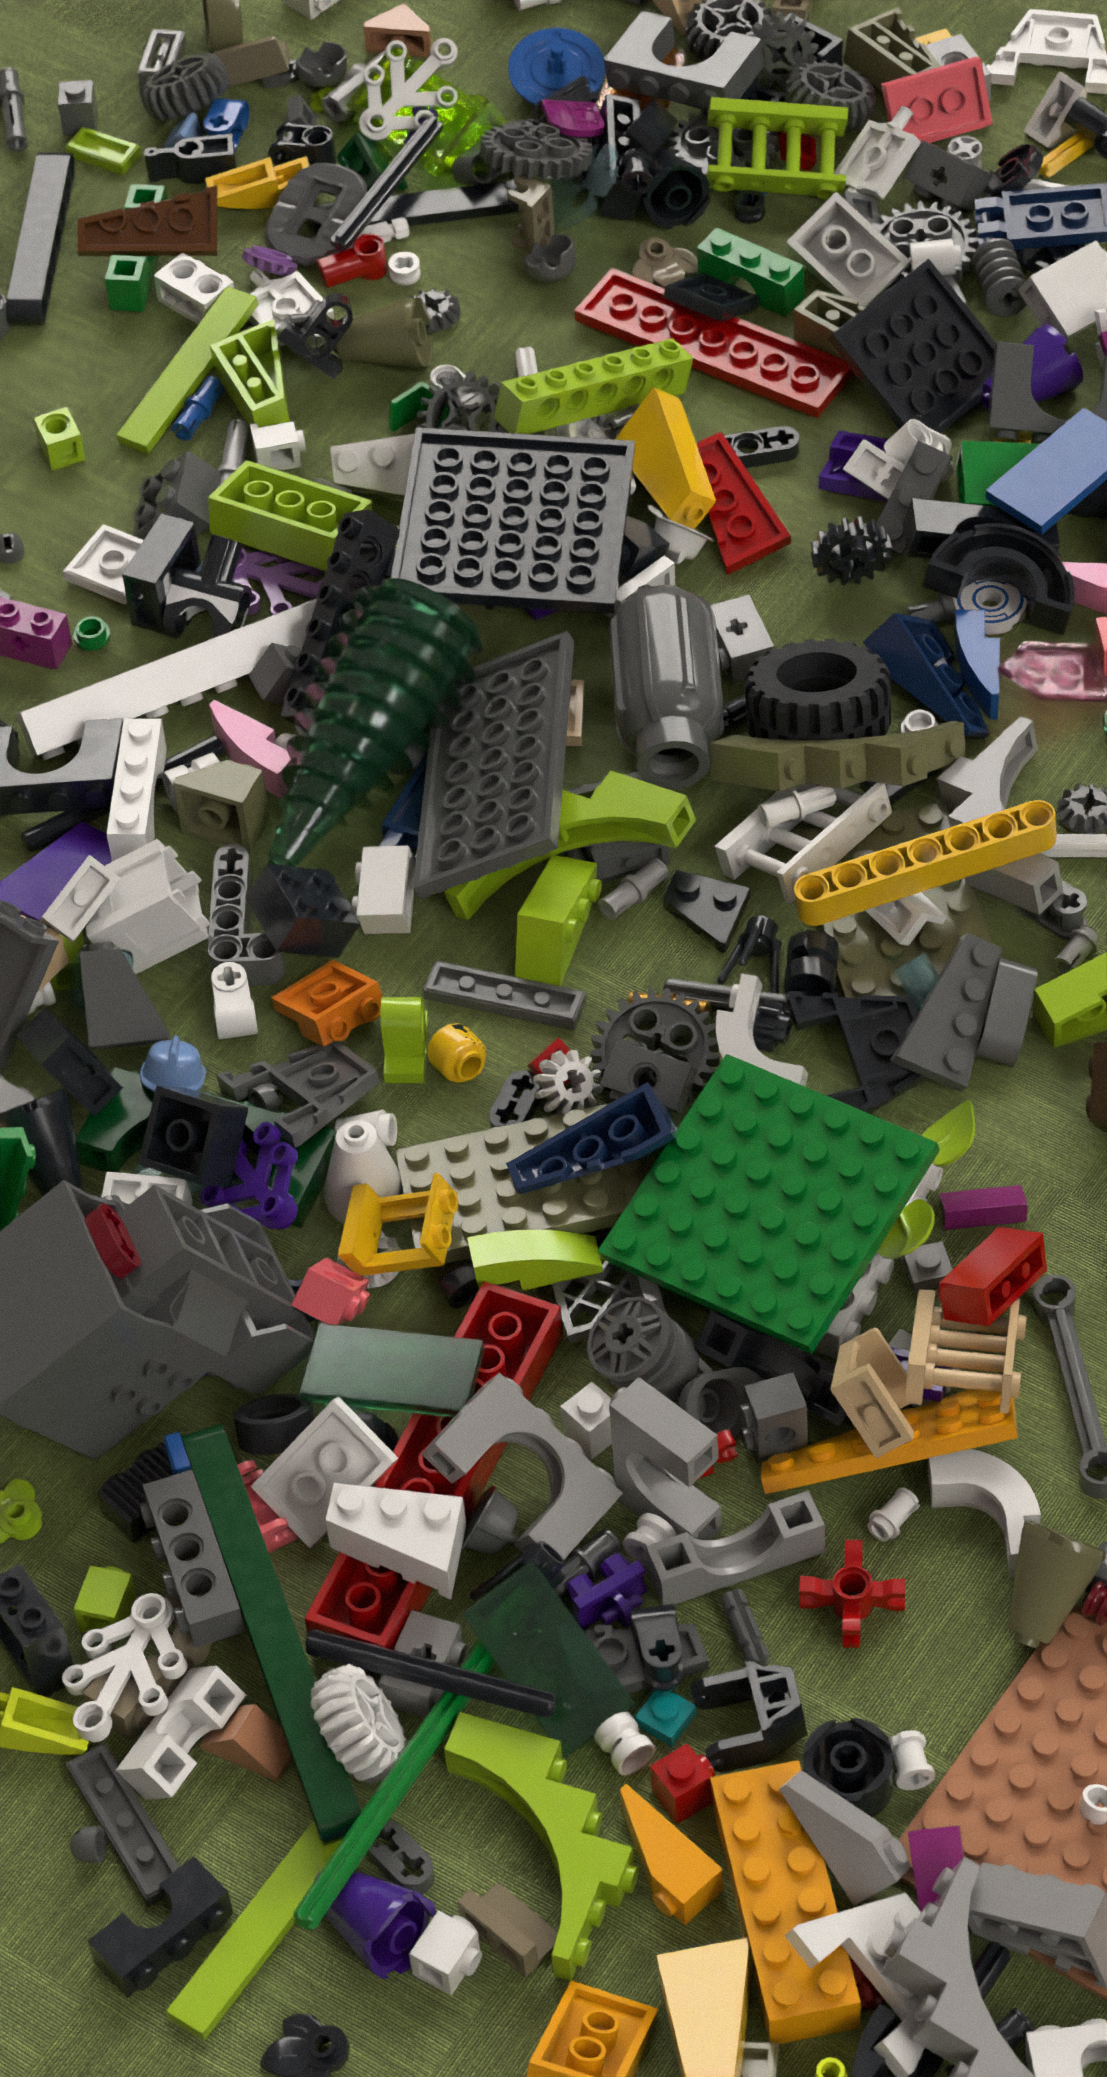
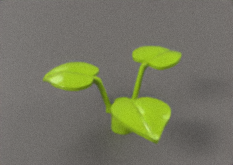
[877,1099,975,1259]

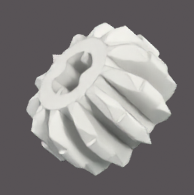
[533,1050,603,1114]

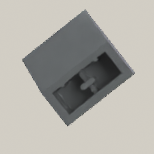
[133,450,221,540]

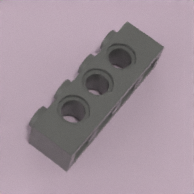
[139,1470,245,1648]

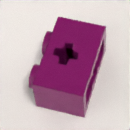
[0,597,72,670]

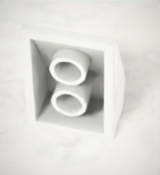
[787,192,911,307]

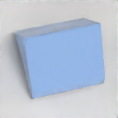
[163,112,204,148]

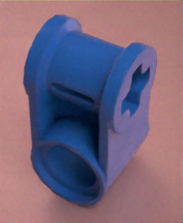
[204,98,249,152]

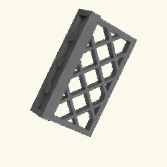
[552,1227,665,1344]

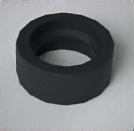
[233,1393,315,1455]

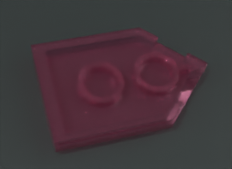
[997,641,1107,702]

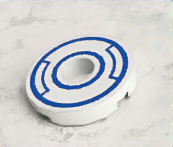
[953,579,1028,635]

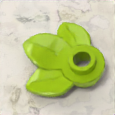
[0,1478,42,1544]

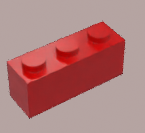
[938,1227,1047,1327]

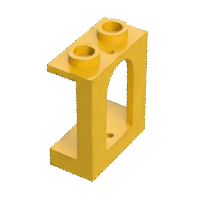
[338,1173,459,1276]

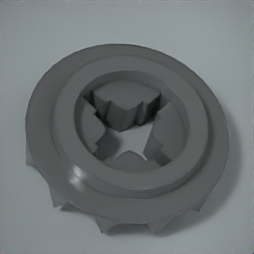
[409,287,461,332]
[1057,782,1107,834]

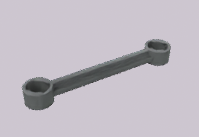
[1033,1275,1107,1498]

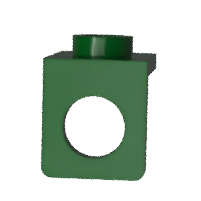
[388,381,450,432]

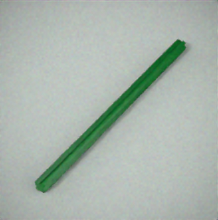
[293,1580,545,1931]

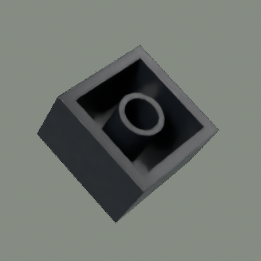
[245,864,361,958]
[138,1085,249,1187]

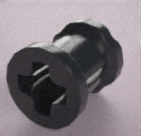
[621,148,653,195]

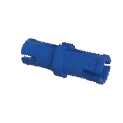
[171,376,225,441]

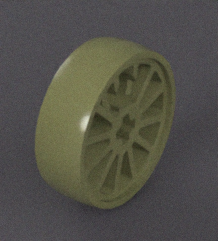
[202,0,243,53]

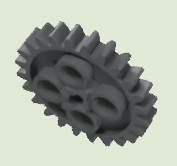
[668,109,779,176]
[480,122,593,180]
[872,202,978,287]
[590,988,720,1104]

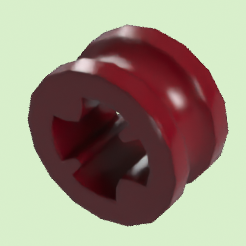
[1081,1581,1107,1626]

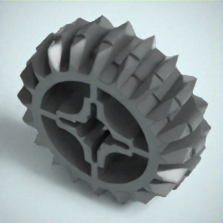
[685,0,774,60]
[139,53,229,120]
[784,60,876,133]
[417,371,501,432]

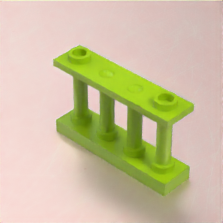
[706,97,848,199]

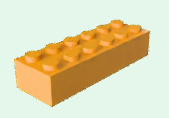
[710,1760,861,2044]

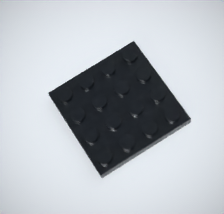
[827,258,997,433]

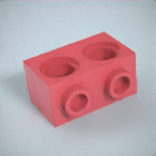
[291,1257,371,1328]

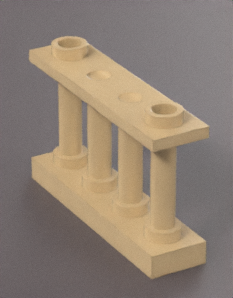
[904,1289,1027,1414]

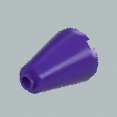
[980,324,1084,411]
[313,1871,437,1979]

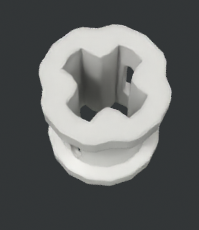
[888,1730,935,1790]

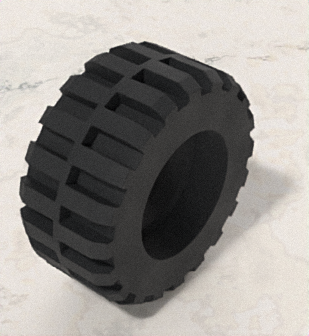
[744,639,892,740]

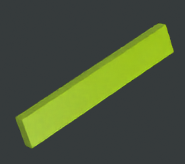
[116,286,259,454]
[166,1820,341,2041]

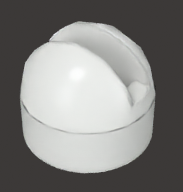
[1079,1784,1107,1825]

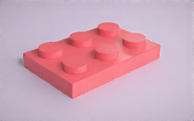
[881,56,993,143]

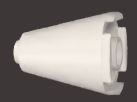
[324,1120,404,1224]

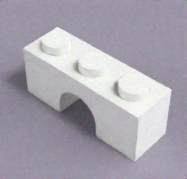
[116,1666,246,1799]
[1025,2019,1107,2077]

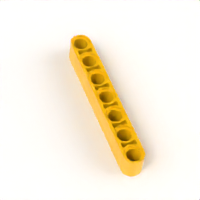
[794,800,1057,926]

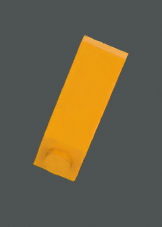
[620,1784,724,1925]

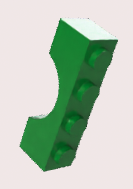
[105,184,167,312]

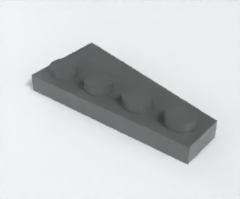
[890,932,1002,1092]

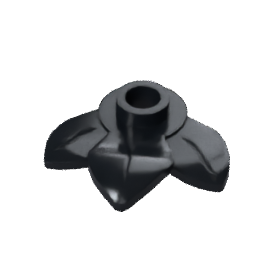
[260,2013,350,2077]

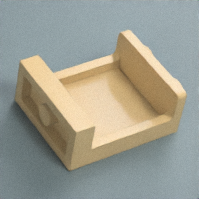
[830,1328,914,1458]

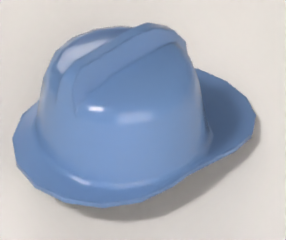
[140,1035,206,1092]

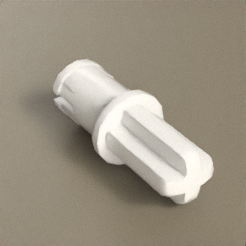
[758,786,836,829]

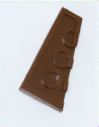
[78,185,218,257]

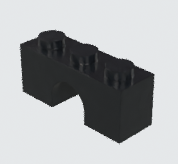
[88,1856,233,1998]

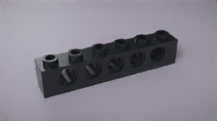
[280,509,400,736]

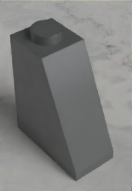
[80,942,171,1050]

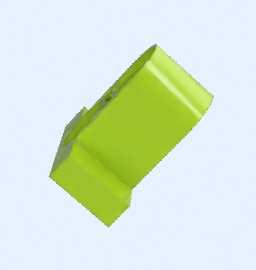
[380,997,429,1083]

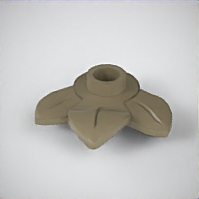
[632,238,698,289]

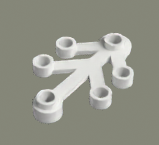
[359,38,458,141]
[62,1593,187,1742]

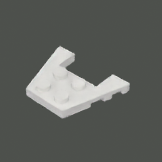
[987,9,1107,94]
[784,1893,925,2077]

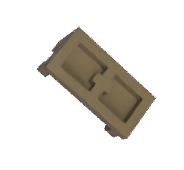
[508,174,555,253]

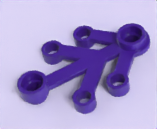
[200,1122,298,1230]

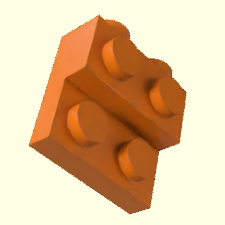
[271,960,383,1047]

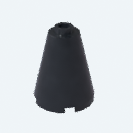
[642,147,710,229]
[0,1088,83,1197]

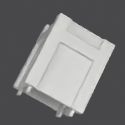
[86,839,210,974]

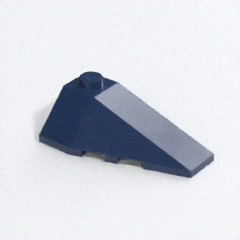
[863,613,990,739]
[506,1082,677,1194]

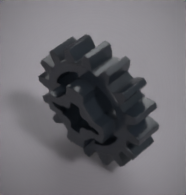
[810,516,892,586]

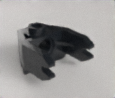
[690,1661,808,1773]

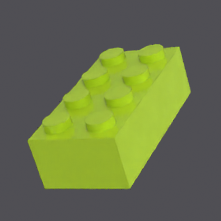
[208,460,372,572]

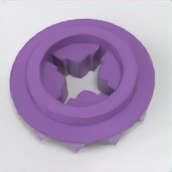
[242,245,297,276]

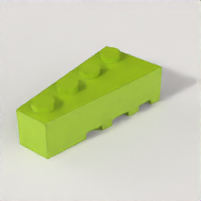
[1033,952,1107,1048]

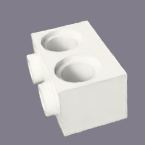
[154,252,235,324]

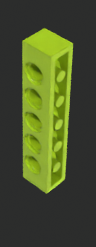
[493,338,694,434]

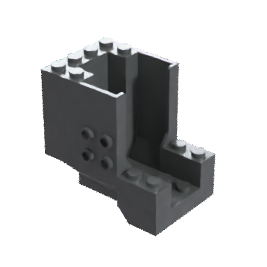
[0,1180,320,1461]

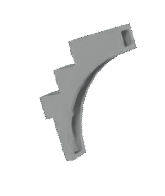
[937,716,1064,915]
[881,1856,1035,2077]

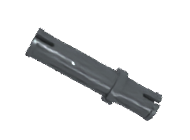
[0,67,28,152]

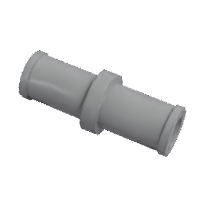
[598,858,669,921]

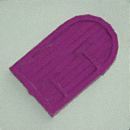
[541,100,605,137]

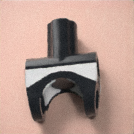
[163,535,252,638]

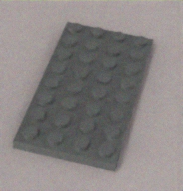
[413,631,574,899]

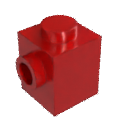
[650,1743,716,1825]

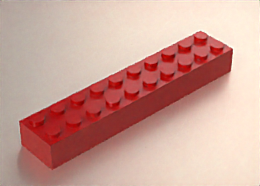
[305,1281,563,1650]

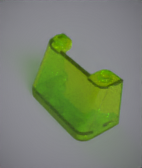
[346,47,507,178]

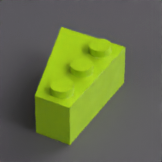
[210,319,290,428]
[515,854,602,987]

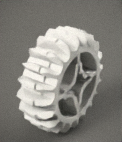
[311,1664,407,1784]

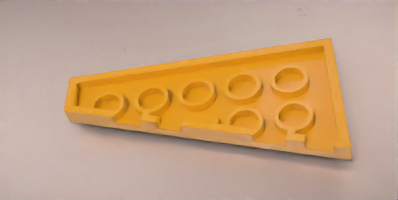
[761,1389,1018,1494]

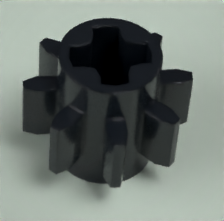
[753,1000,792,1052]

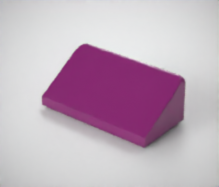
[939,1185,1028,1230]
[908,1826,964,1913]

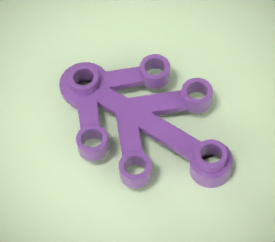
[234,548,325,616]

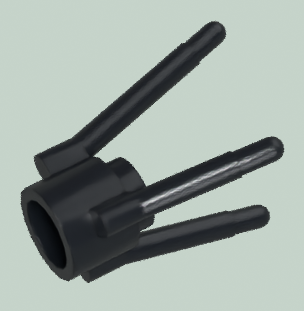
[717,915,782,994]
[470,1541,566,1631]

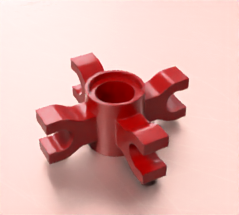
[799,1540,906,1648]

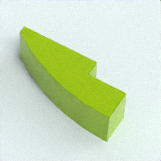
[467,1230,603,1291]

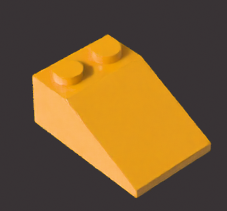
[526,1980,658,2077]

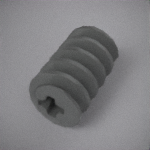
[972,238,1027,317]

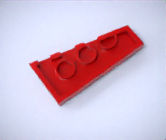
[696,431,792,575]

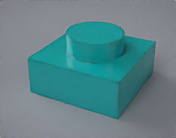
[635,1690,697,1747]

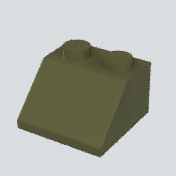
[173,760,270,853]

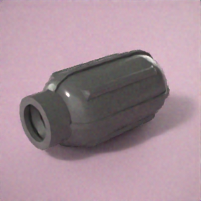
[609,584,724,790]

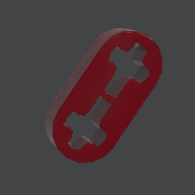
[84,1203,141,1279]

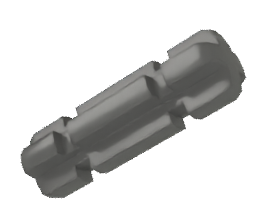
[722,1589,770,1666]

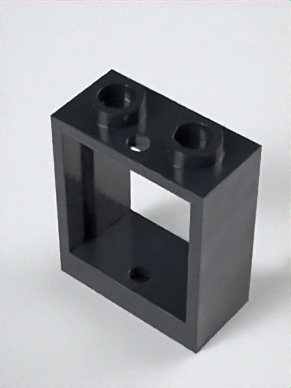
[122,514,201,634]
[17,1007,123,1116]
[0,1564,77,1697]

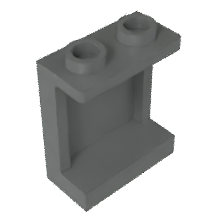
[568,772,670,883]

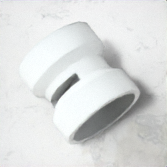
[594,1712,656,1775]

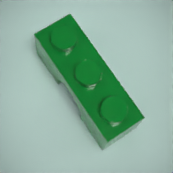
[697,227,805,317]

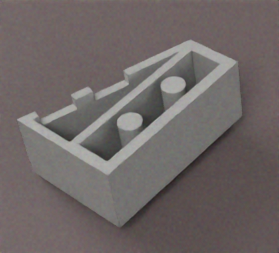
[968,1862,1107,1989]

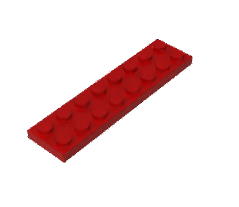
[574,268,854,418]

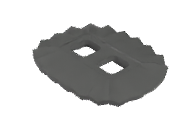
[265,163,367,267]

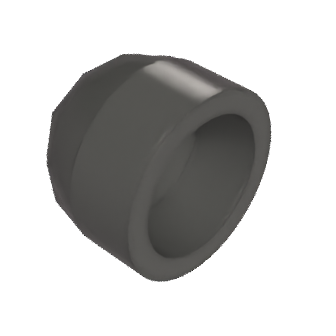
[0,532,25,564]
[248,1083,283,1112]
[70,1826,107,1863]

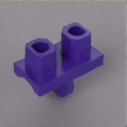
[567,1553,647,1630]

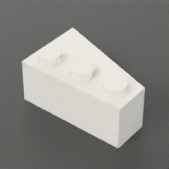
[330,434,415,499]
[325,1483,466,1600]

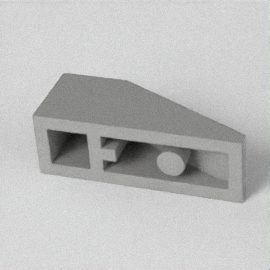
[779,1770,911,1906]

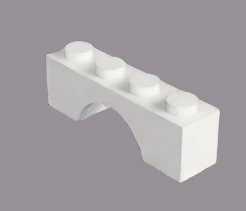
[107,719,167,862]

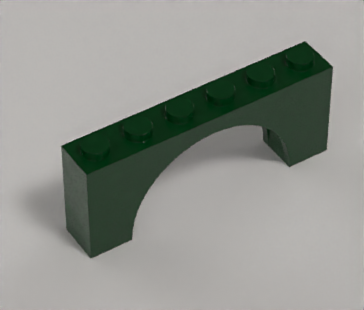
[76,1068,337,1228]

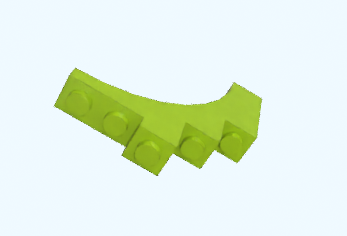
[444,770,696,921]
[444,1712,639,1981]

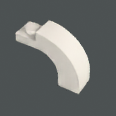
[716,974,808,1087]
[928,1449,1041,1577]

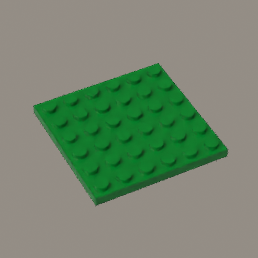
[597,1054,940,1354]

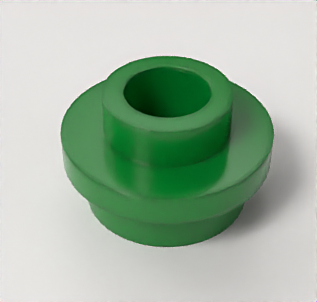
[73,616,111,651]

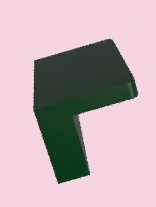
[336,132,408,192]

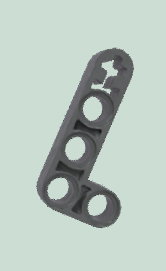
[207,844,286,986]

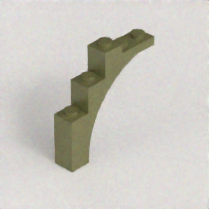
[709,721,966,792]

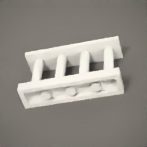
[715,782,893,904]

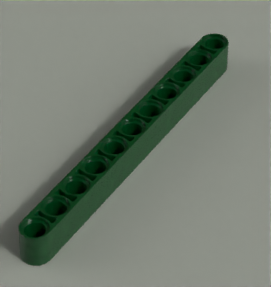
[181,1423,361,1847]

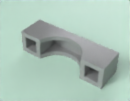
[646,1490,825,1605]

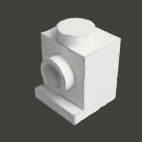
[250,422,306,471]

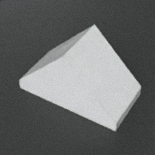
[1024,71,1087,149]

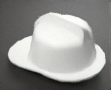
[647,505,713,564]

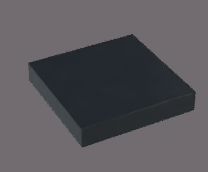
[663,272,760,322]

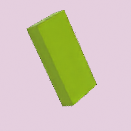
[65,127,141,175]

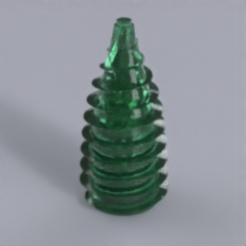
[267,578,483,867]

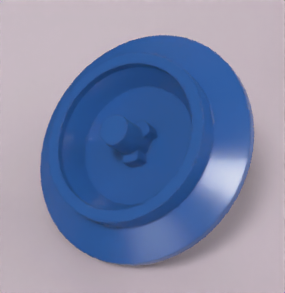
[508,28,605,108]

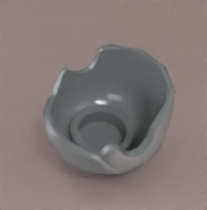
[295,41,347,89]
[523,234,576,283]

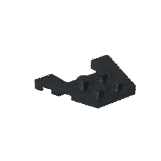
[786,991,928,1114]

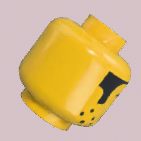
[427,1023,487,1083]

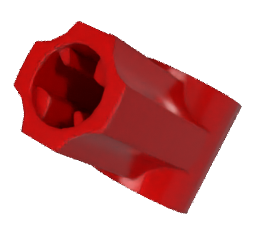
[316,233,389,289]

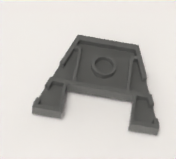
[216,1040,379,1148]

